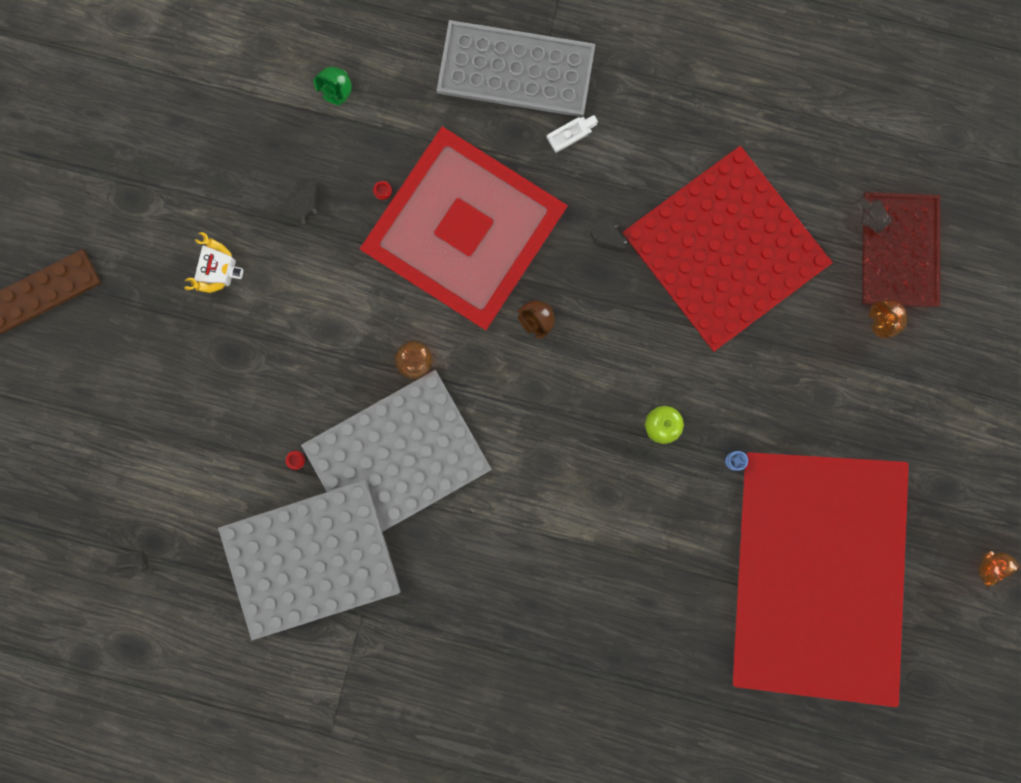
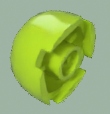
[644,406,684,444]

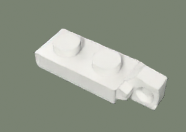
[547,115,598,153]

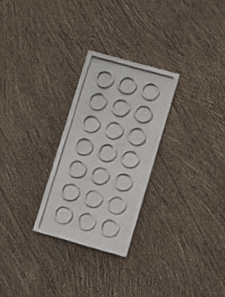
[437,20,595,117]

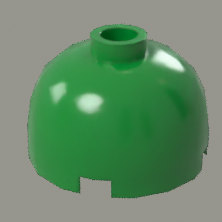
[313,66,352,105]

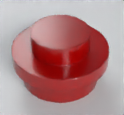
[373,181,392,200]
[286,451,305,470]

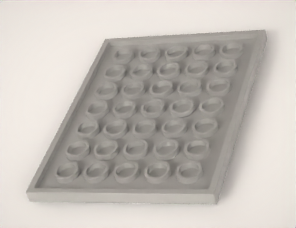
[301,370,492,532]
[218,480,401,641]

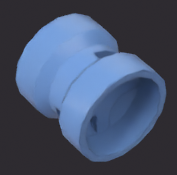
[725,451,748,471]

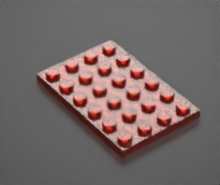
[862,192,940,308]

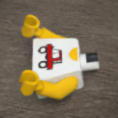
[184,232,243,293]

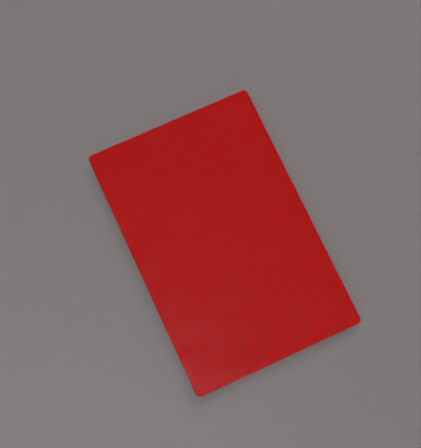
[733,452,909,707]

